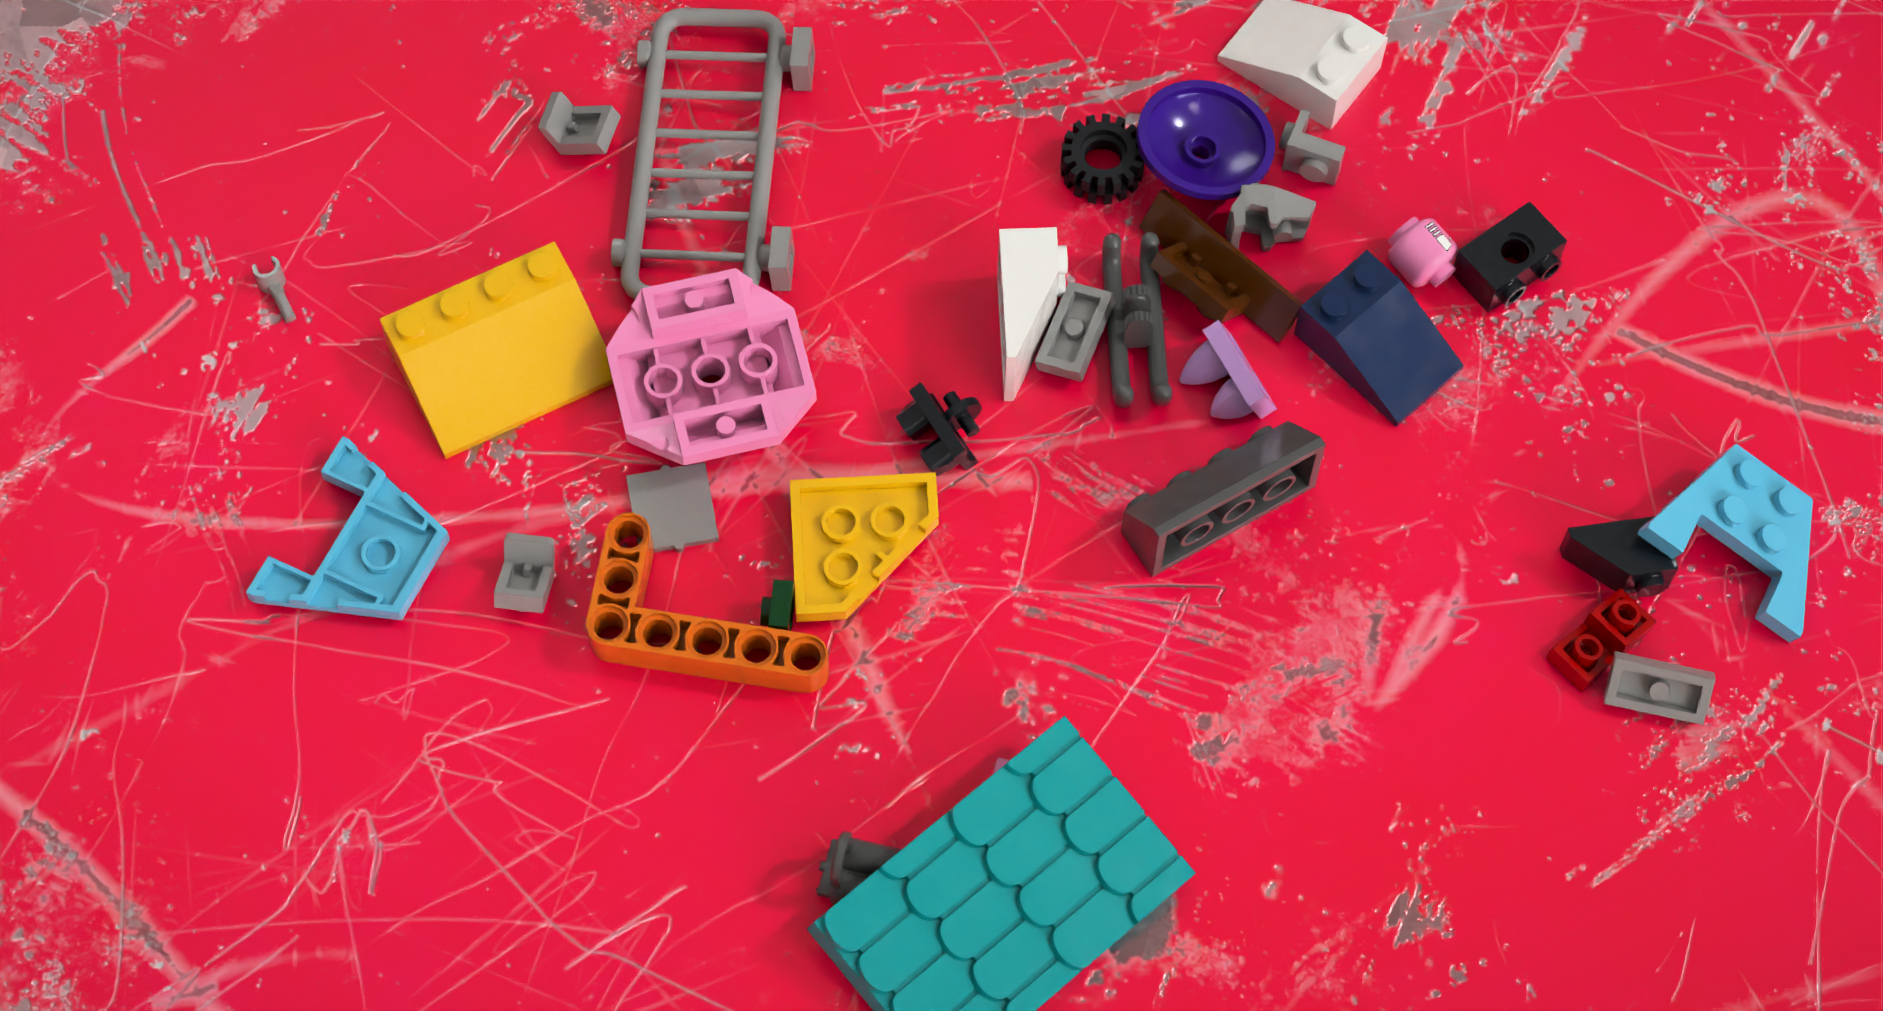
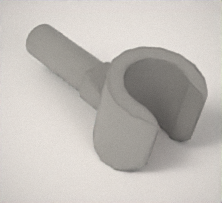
[252,256,296,323]

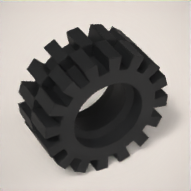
[1060,114,1145,205]

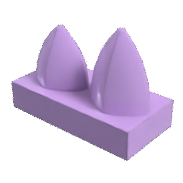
[1179,320,1277,419]

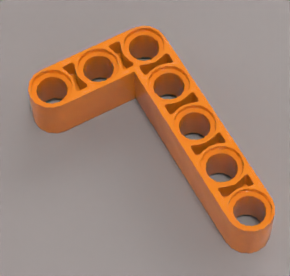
[586,512,829,693]

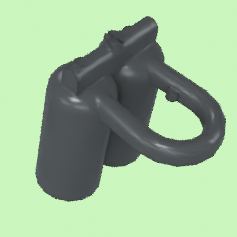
[816,831,902,905]

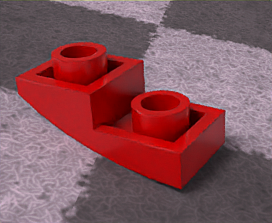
[1546,588,1657,692]

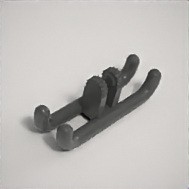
[1102,232,1173,408]

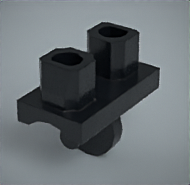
[896,382,982,476]

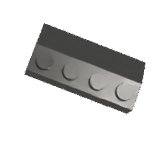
[1121,421,1326,577]

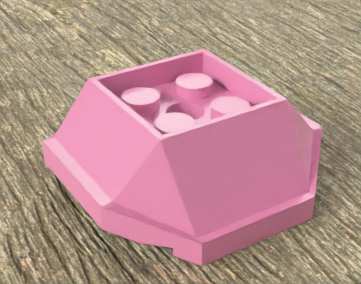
[606,268,817,465]

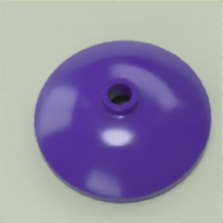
[1136,80,1275,200]

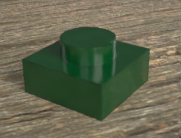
[760,579,795,631]

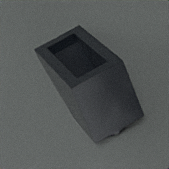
[1560,516,1678,597]

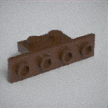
[1139,189,1304,342]

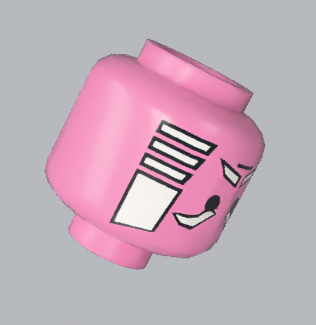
[1388,217,1458,288]

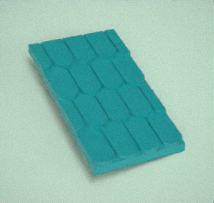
[807,716,1196,1011]

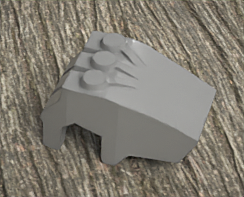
[1224,183,1316,251]

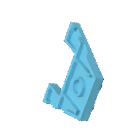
[246,436,450,620]
[1637,444,1813,643]

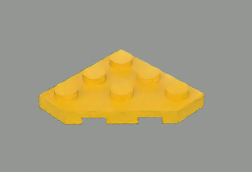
[790,472,939,622]

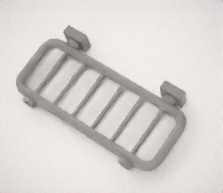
[611,7,816,300]

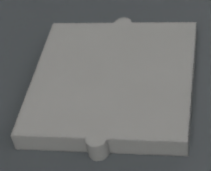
[626,462,719,553]

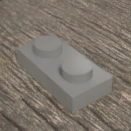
[1035,281,1115,382]
[1603,651,1716,725]

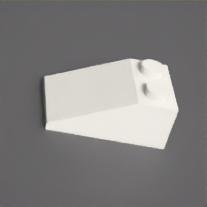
[1217,0,1388,130]
[997,227,1068,401]

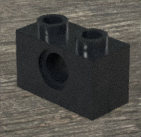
[1452,201,1567,313]

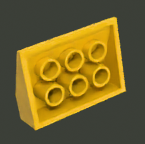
[379,241,613,459]

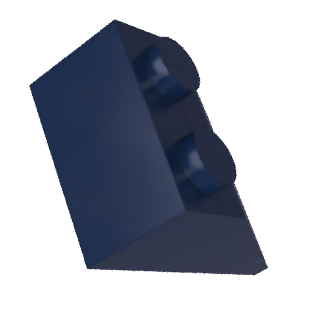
[1294,250,1464,427]

